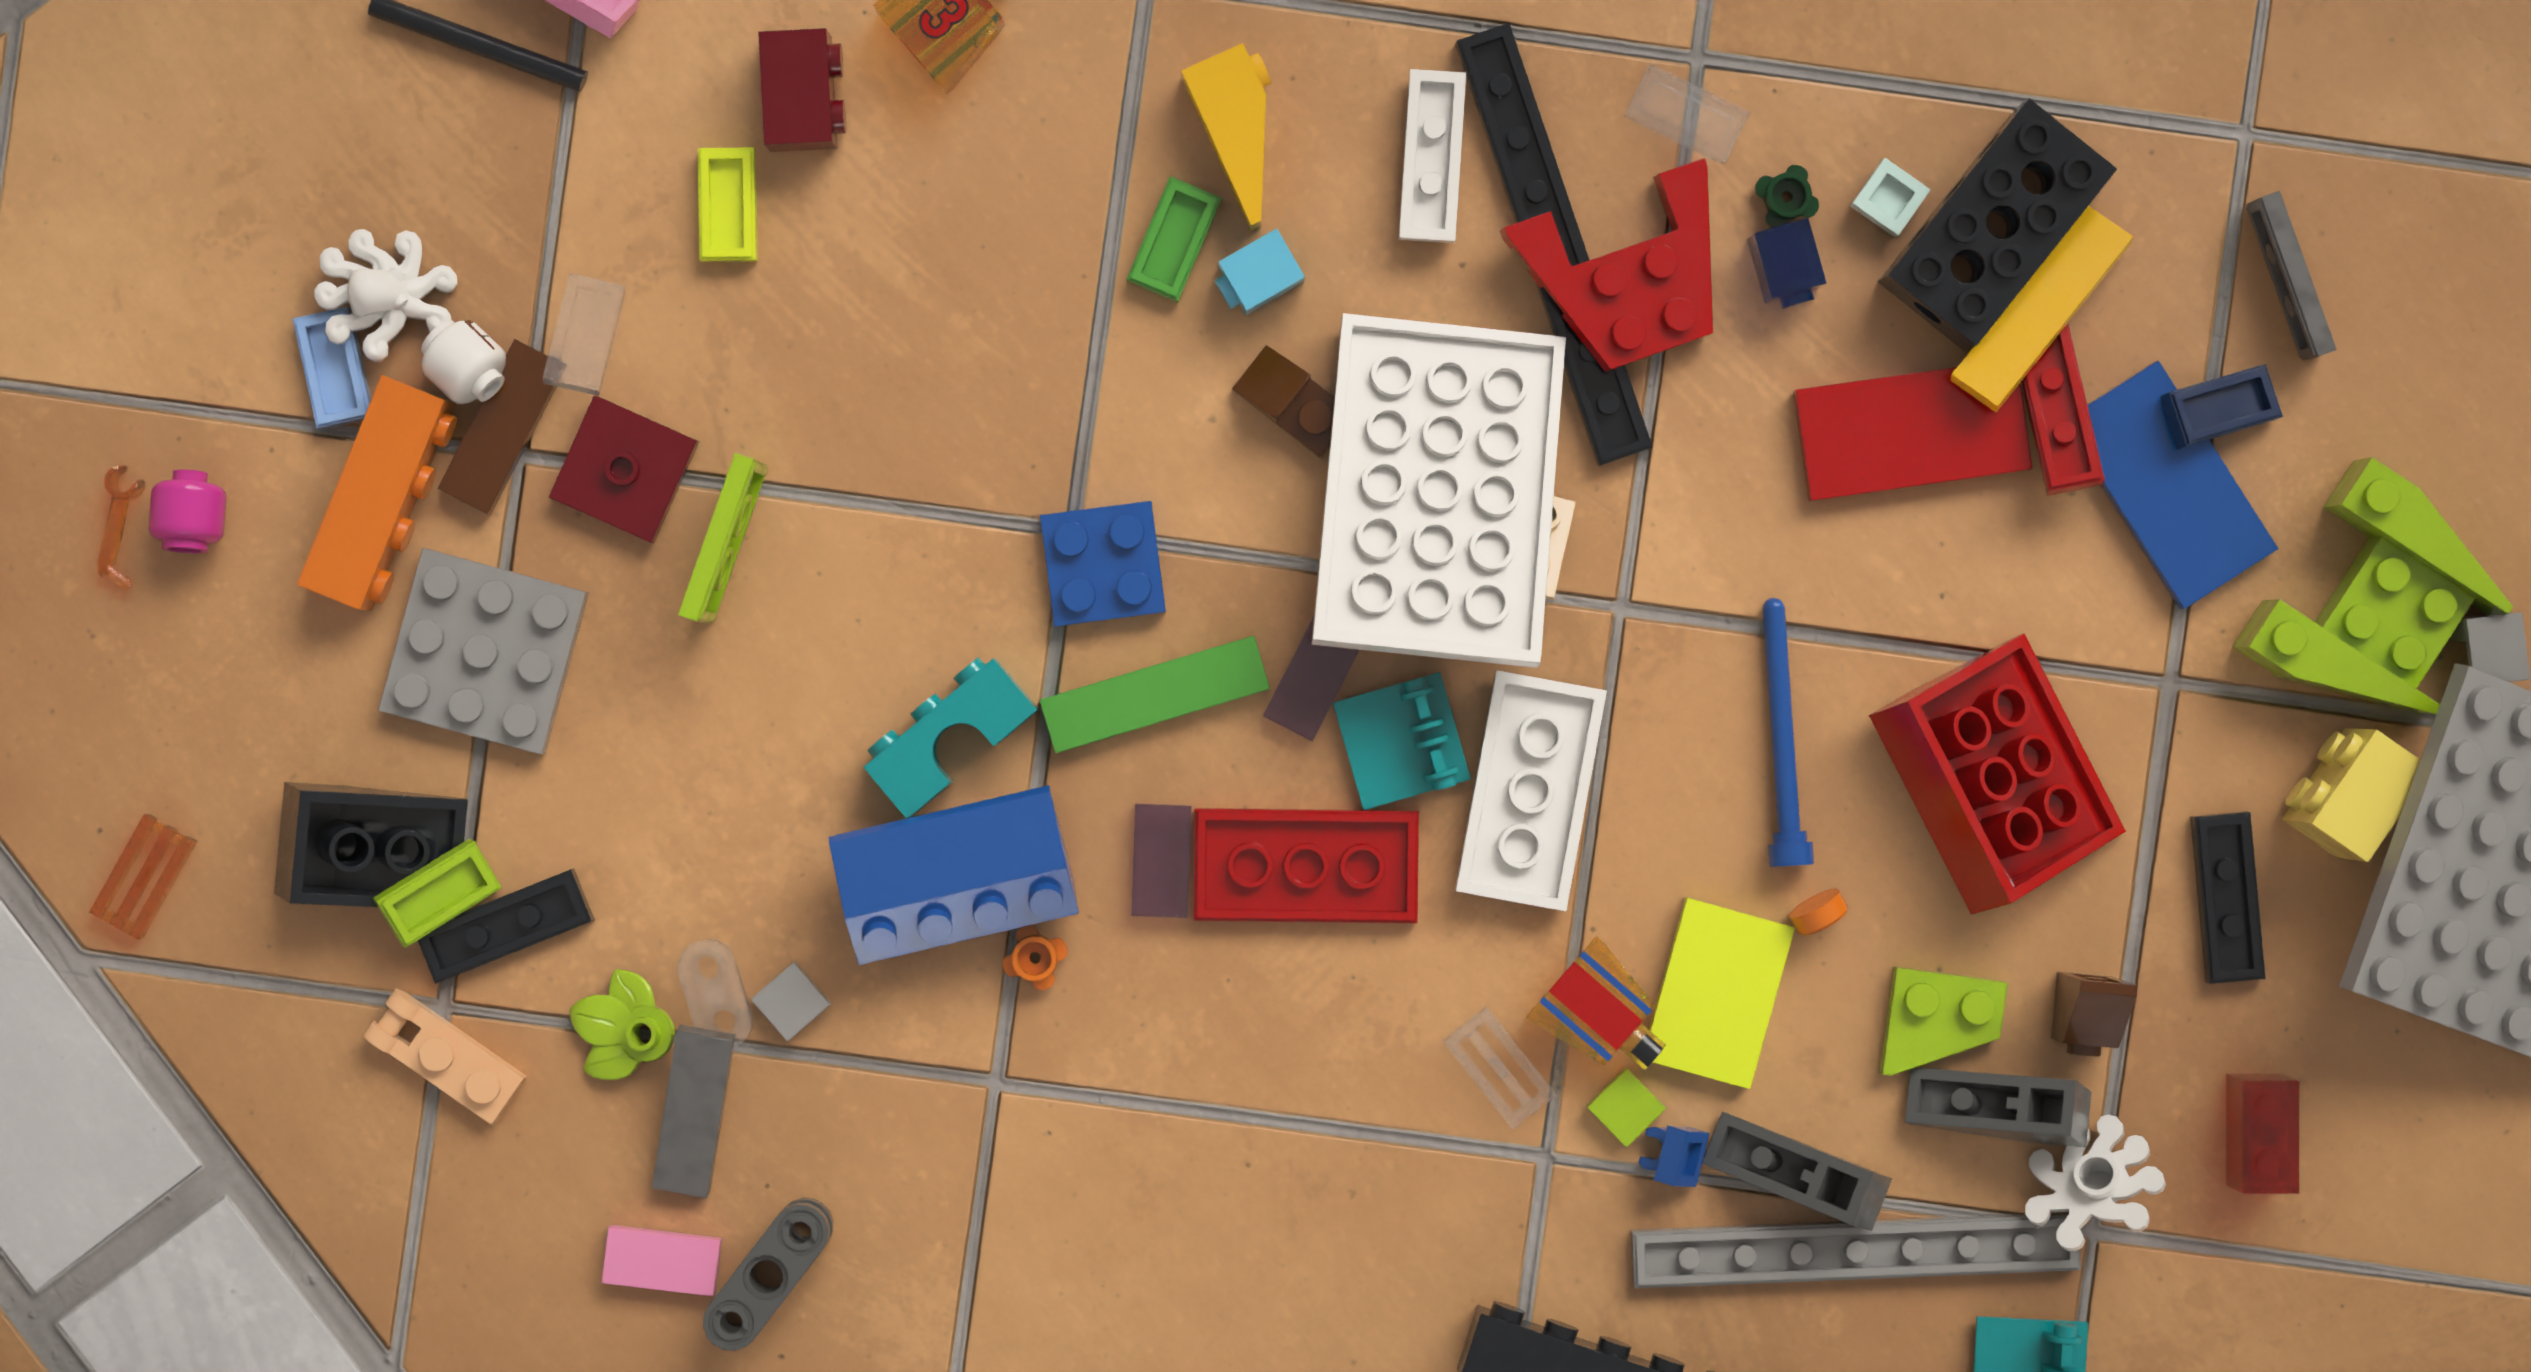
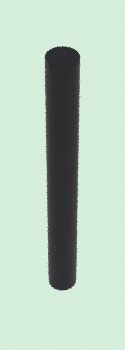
[368,0,588,92]

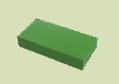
[1126,176,1222,303]

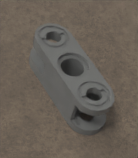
[703,1198,834,1351]

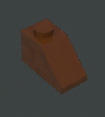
[2051,972,2138,1056]

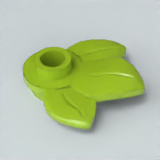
[570,969,675,1080]

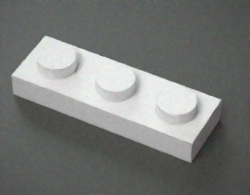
[1398,69,1466,243]

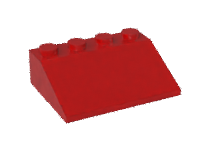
[1869,633,2126,915]

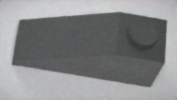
[1905,1068,2092,1147]
[1702,1112,1892,1231]

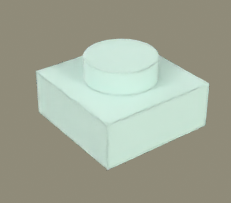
[1850,158,1931,238]

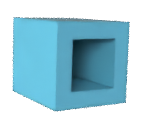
[1214,228,1305,316]

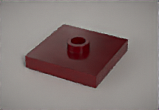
[549,395,699,544]

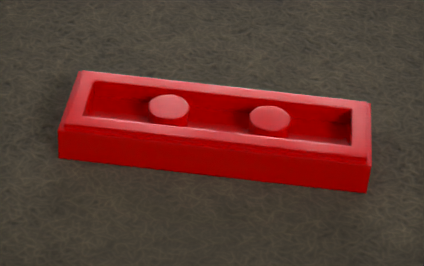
[2021,324,2105,496]

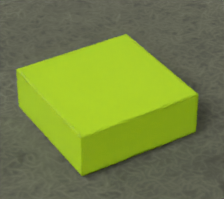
[1586,1067,1667,1148]

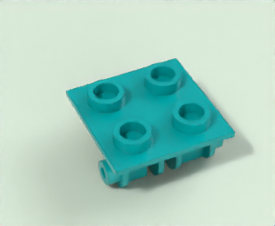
[1333,672,1471,810]
[1973,1316,2088,1372]

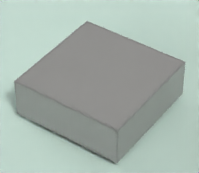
[751,961,832,1042]

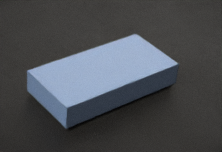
[293,307,371,429]

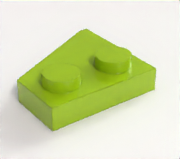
[1879,966,2008,1076]

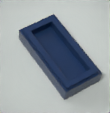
[2160,364,2283,449]

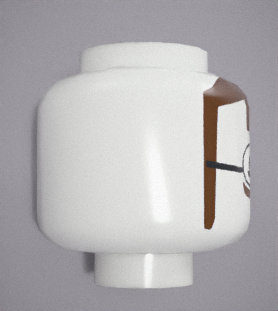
[421,320,506,404]

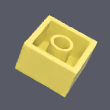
[2282,728,2420,862]

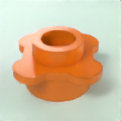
[1003,925,1068,990]

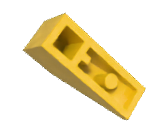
[1181,43,1272,231]

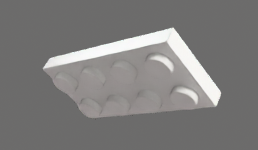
[1455,670,1607,911]

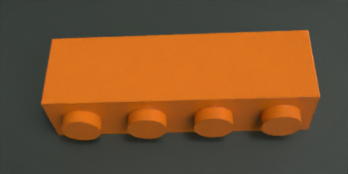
[297,375,457,611]

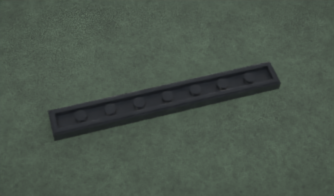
[1455,23,1653,466]

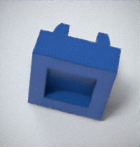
[1638,1125,1710,1187]

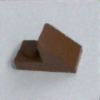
[1232,345,1334,458]

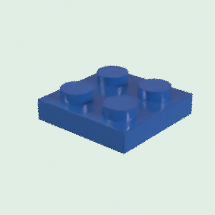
[1040,501,1166,627]

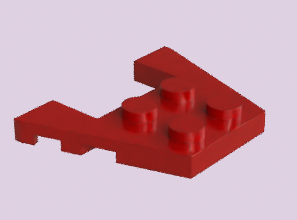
[1500,158,1713,372]

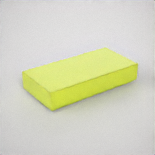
[698,147,758,262]

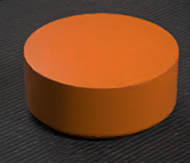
[1789,888,1848,936]

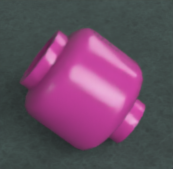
[148,469,226,554]

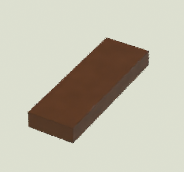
[437,339,567,515]

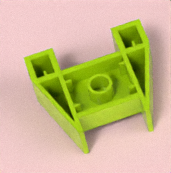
[2232,457,2513,716]

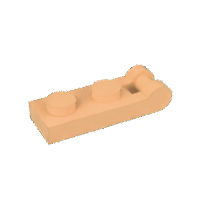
[363,988,527,1125]

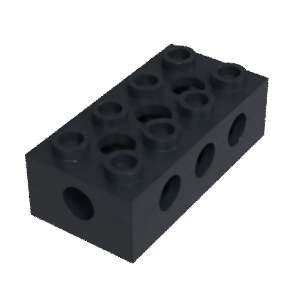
[1877,98,2117,351]

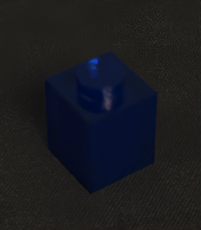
[1747,218,1827,309]

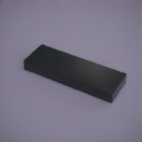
[2190,811,2265,984]
[418,868,595,984]

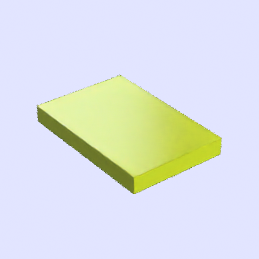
[1647,897,1795,1089]

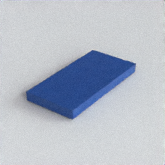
[2087,360,2278,609]

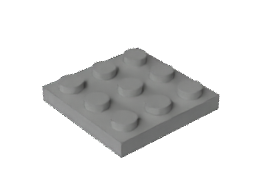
[378,548,589,755]

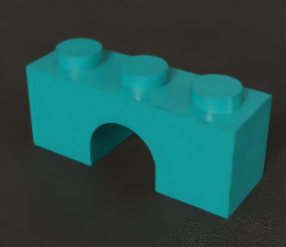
[863,657,1039,819]

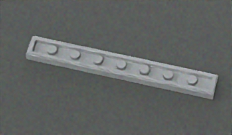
[1631,1212,2081,1288]

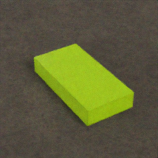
[373,838,502,948]

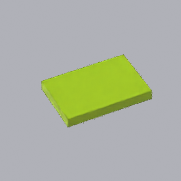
[678,453,768,623]

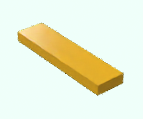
[1951,206,2133,412]

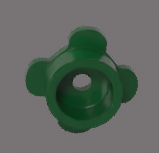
[1755,165,1819,229]

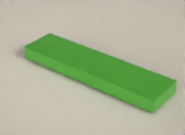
[1039,635,1270,753]

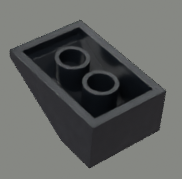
[274,782,468,907]

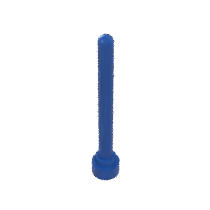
[1763,598,1814,867]

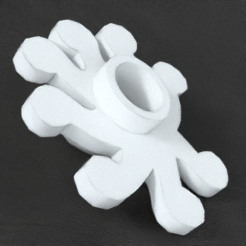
[314,229,458,362]
[2025,1114,2166,1251]

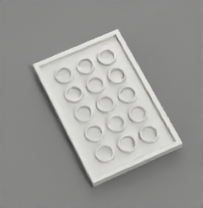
[1311,313,1566,668]

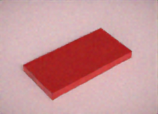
[1793,367,2033,501]
[1194,808,1419,923]

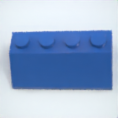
[829,785,1079,965]

